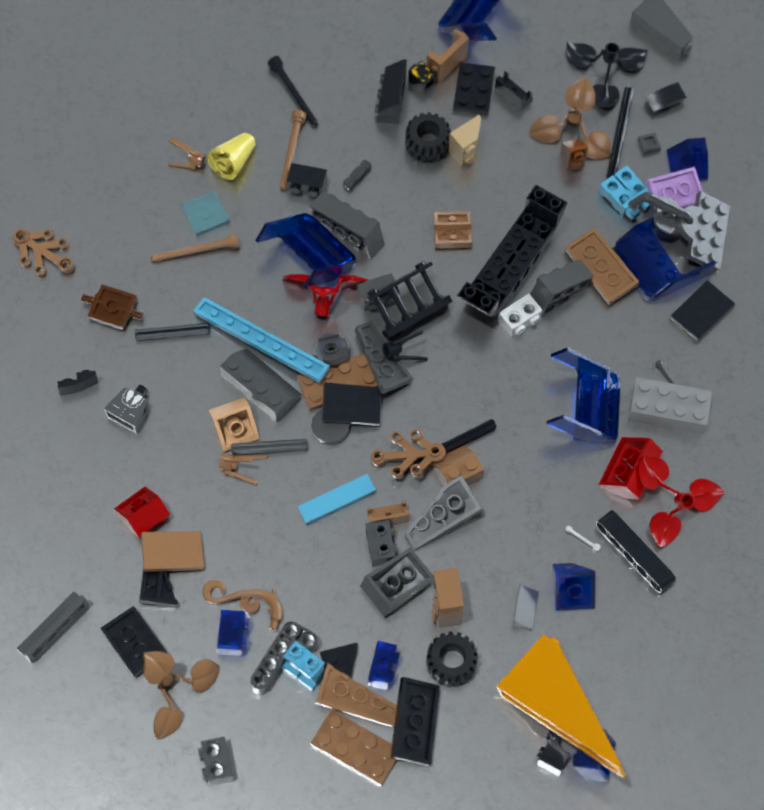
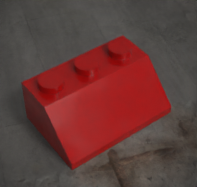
[598,437,663,499]

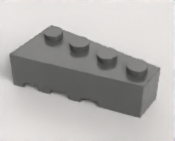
[309,191,385,260]

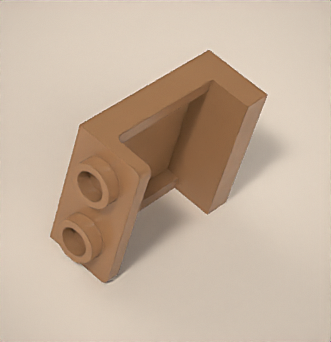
[426,28,469,85]

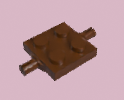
[81,284,144,330]

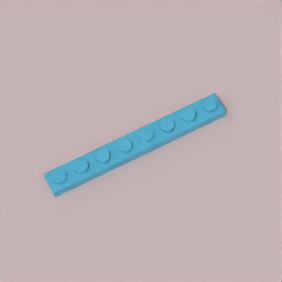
[193,297,330,383]

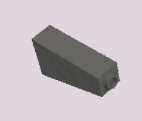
[630,0,693,58]

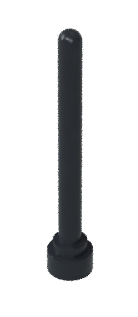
[267,56,318,127]

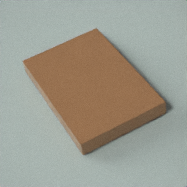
[141,531,204,572]

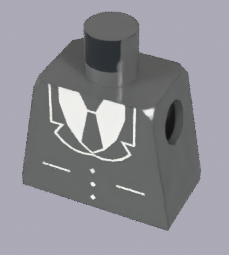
[104,384,149,434]

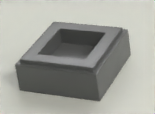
[638,133,661,155]

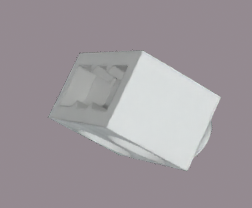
[498,294,542,337]

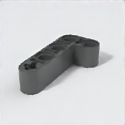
[250,621,318,695]

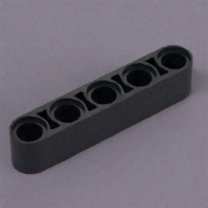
[596,510,676,593]

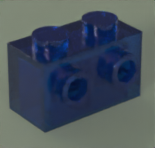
[217,610,249,656]
[368,641,400,690]

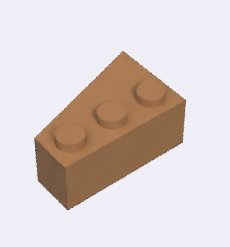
[431,568,464,628]

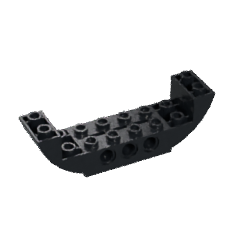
[457,185,568,317]

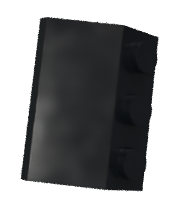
[375,59,407,125]

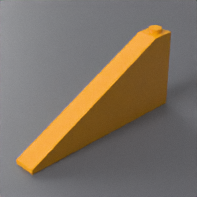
[496,634,626,778]

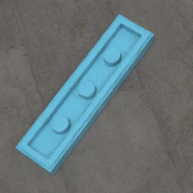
[298,474,376,525]

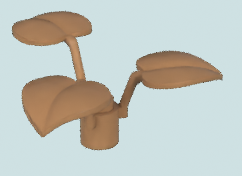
[529,77,611,159]
[143,651,219,739]

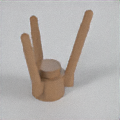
[168,138,206,170]
[219,454,268,485]

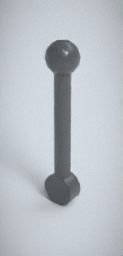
[656,360,676,384]

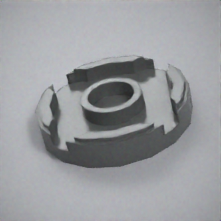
[311,409,350,445]

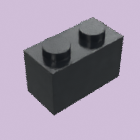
[286,163,327,197]

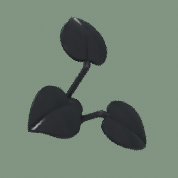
[566,42,648,108]

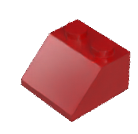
[114,486,170,537]

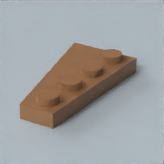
[315,663,397,728]

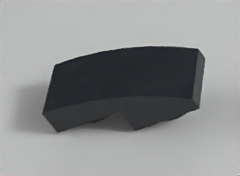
[645,82,687,114]
[57,370,98,396]

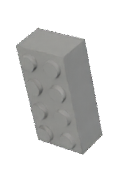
[628,377,712,434]

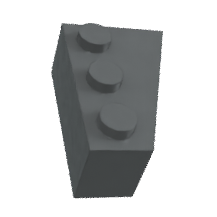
[530,259,594,315]

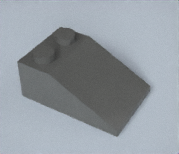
[360,547,433,617]

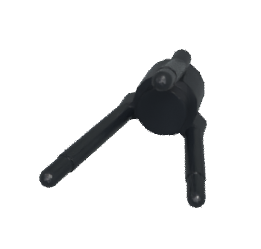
[382,331,428,361]

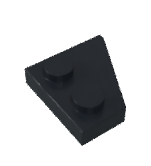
[139,568,178,608]
[320,642,358,678]

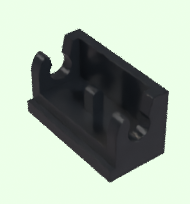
[495,71,533,111]

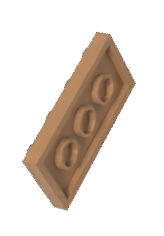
[565,227,639,305]
[297,353,378,411]
[310,709,397,786]

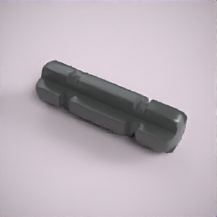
[343,160,371,190]

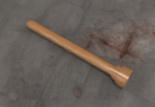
[280,110,306,190]
[151,233,240,262]

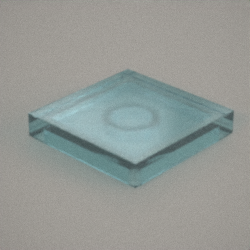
[181,191,230,237]

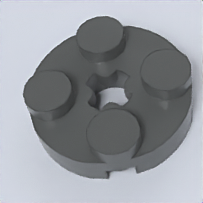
[312,333,351,366]

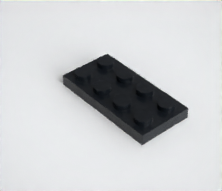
[390,677,440,766]

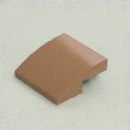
[433,211,472,249]

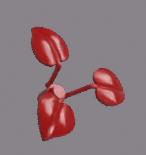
[282,274,368,316]
[638,456,725,547]

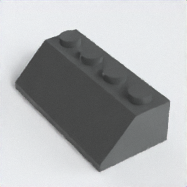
[220,349,303,422]

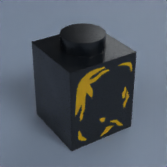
[408,61,436,94]

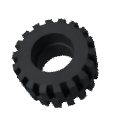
[405,112,451,162]
[426,631,478,687]

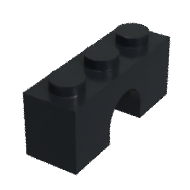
[536,730,570,776]

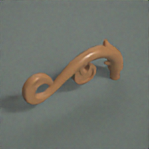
[202,580,283,631]

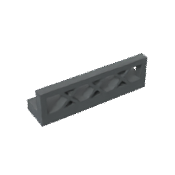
[17,591,89,663]

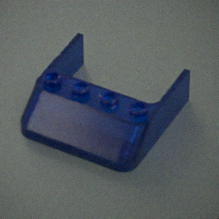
[438,0,500,41]
[255,213,356,289]
[615,216,716,301]
[547,347,621,442]

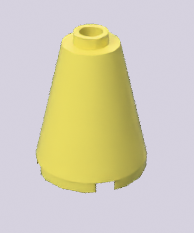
[207,133,256,180]

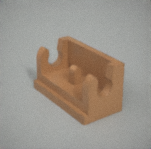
[366,501,409,526]

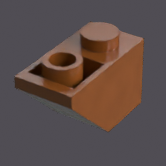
[560,139,588,170]

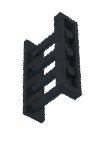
[364,261,453,338]

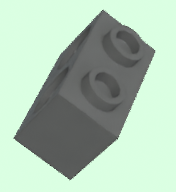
[198,736,234,786]

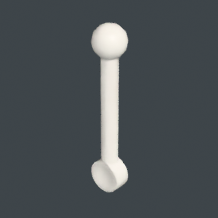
[565,525,601,552]

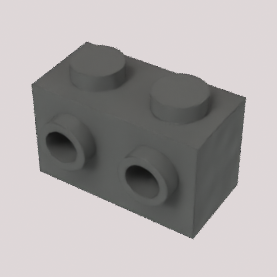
[365,520,398,567]

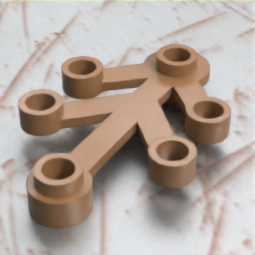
[13,228,74,278]
[370,429,446,479]

